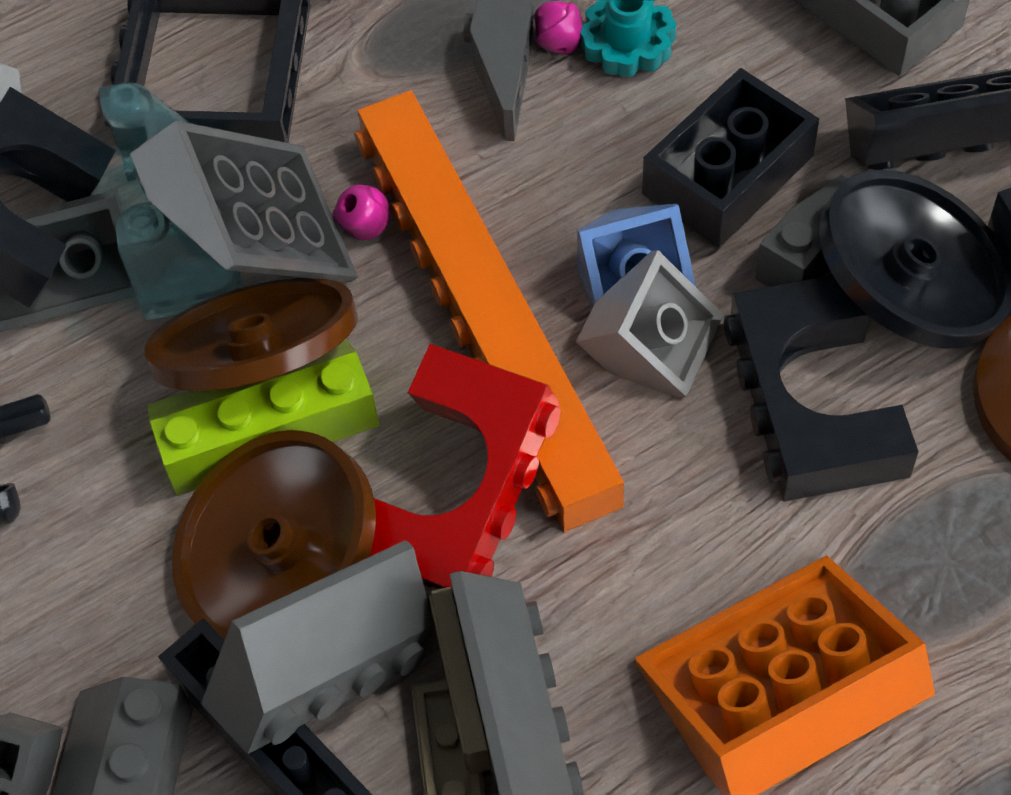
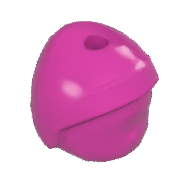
[534,1,583,55]
[332,184,390,240]

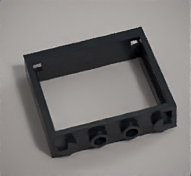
[103,0,311,147]

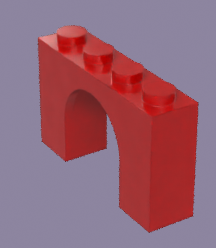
[369,344,561,594]

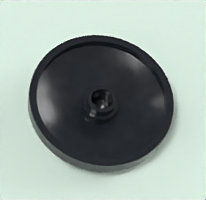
[819,170,1011,349]

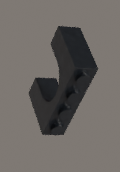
[0,87,116,308]
[724,275,919,502]

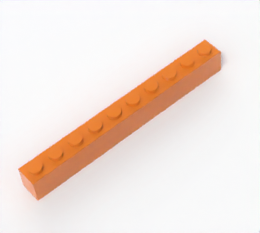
[354,90,624,532]

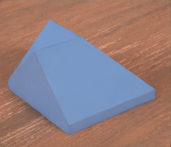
[577,204,696,308]

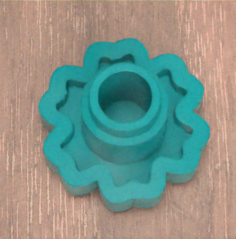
[580,0,676,77]

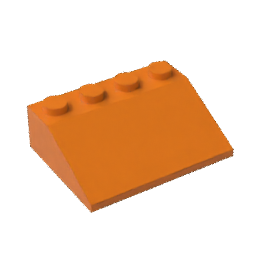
[634,555,935,795]

